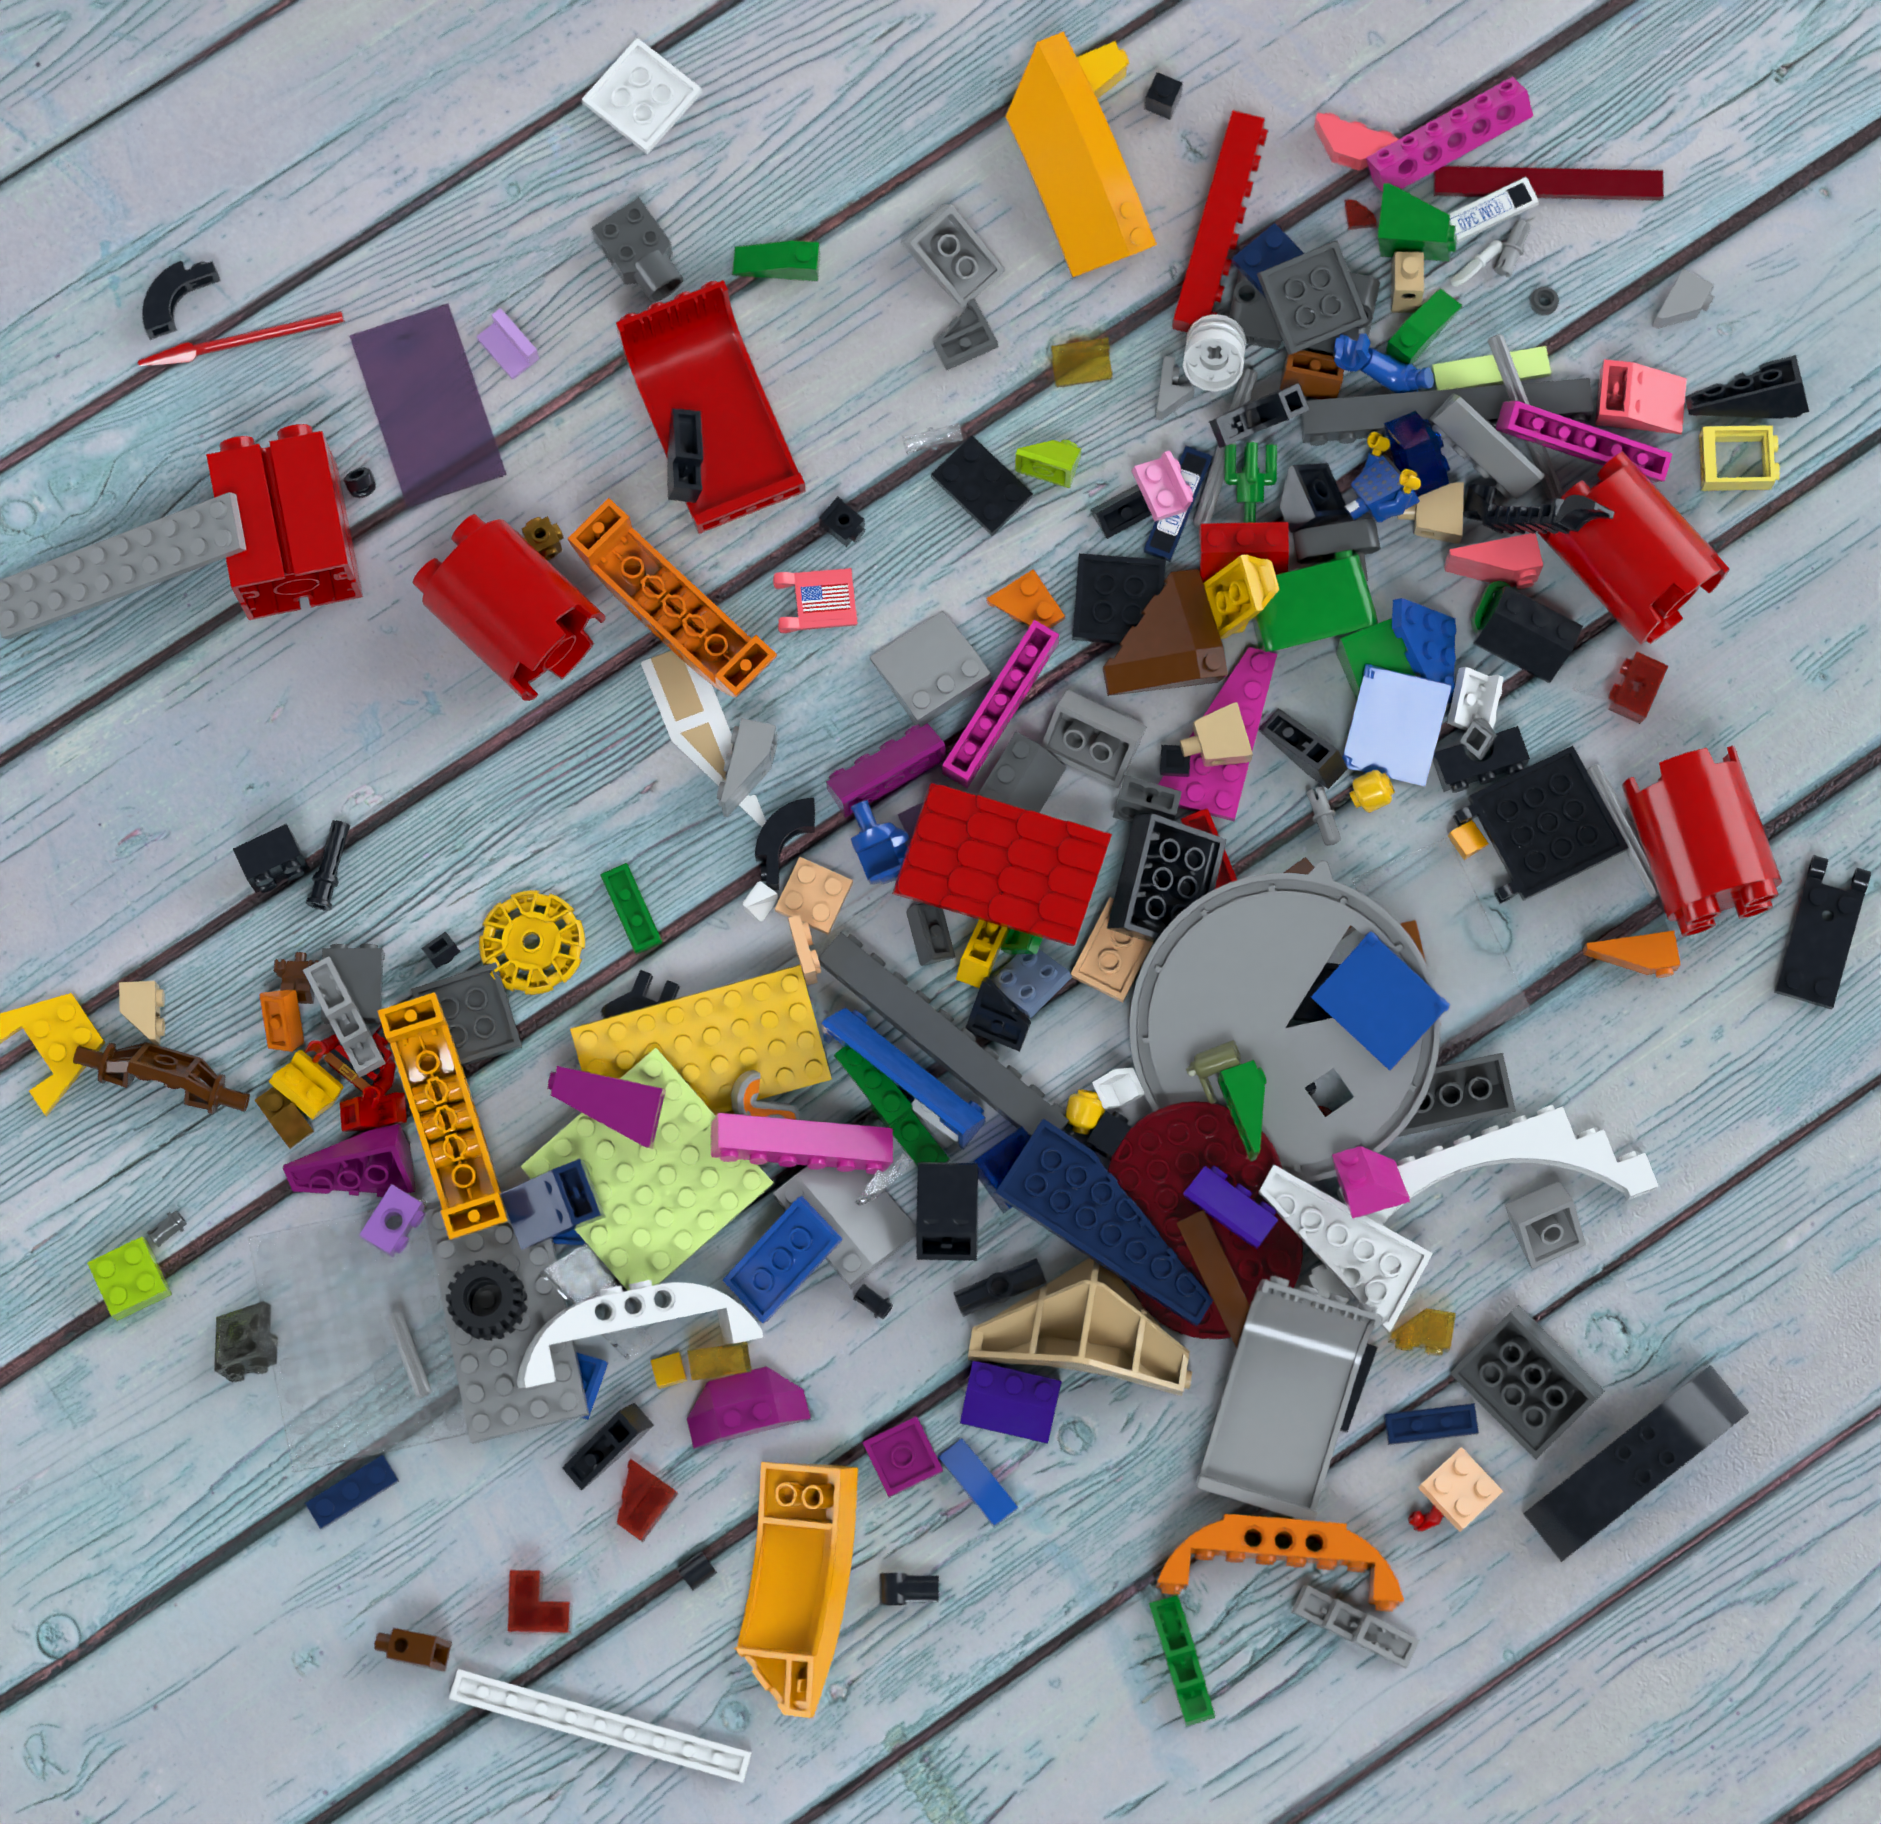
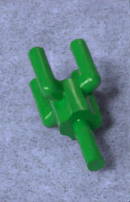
[1224,442,1277,523]

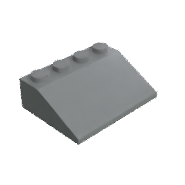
[773,1166,916,1289]

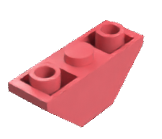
[1314,112,1399,171]

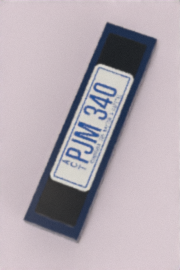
[1144,446,1213,562]

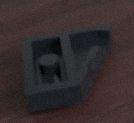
[965,977,1031,1052]

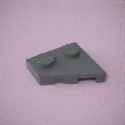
[934,299,998,371]

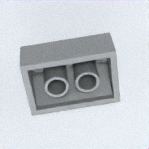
[1041,689,1147,788]

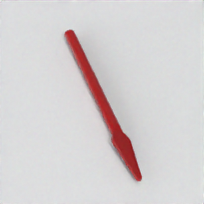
[138,311,344,366]

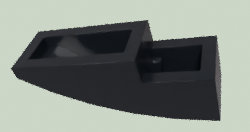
[667,408,704,503]

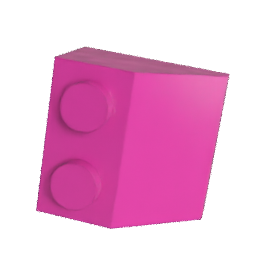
[1332,1146,1410,1219]

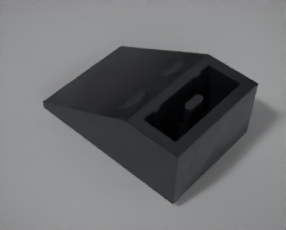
[916,1162,978,1261]

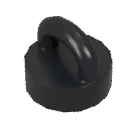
[344,467,376,498]

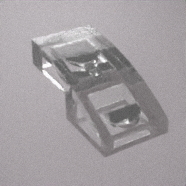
[855,1154,912,1206]

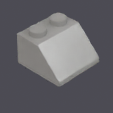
[1505,1181,1586,1269]

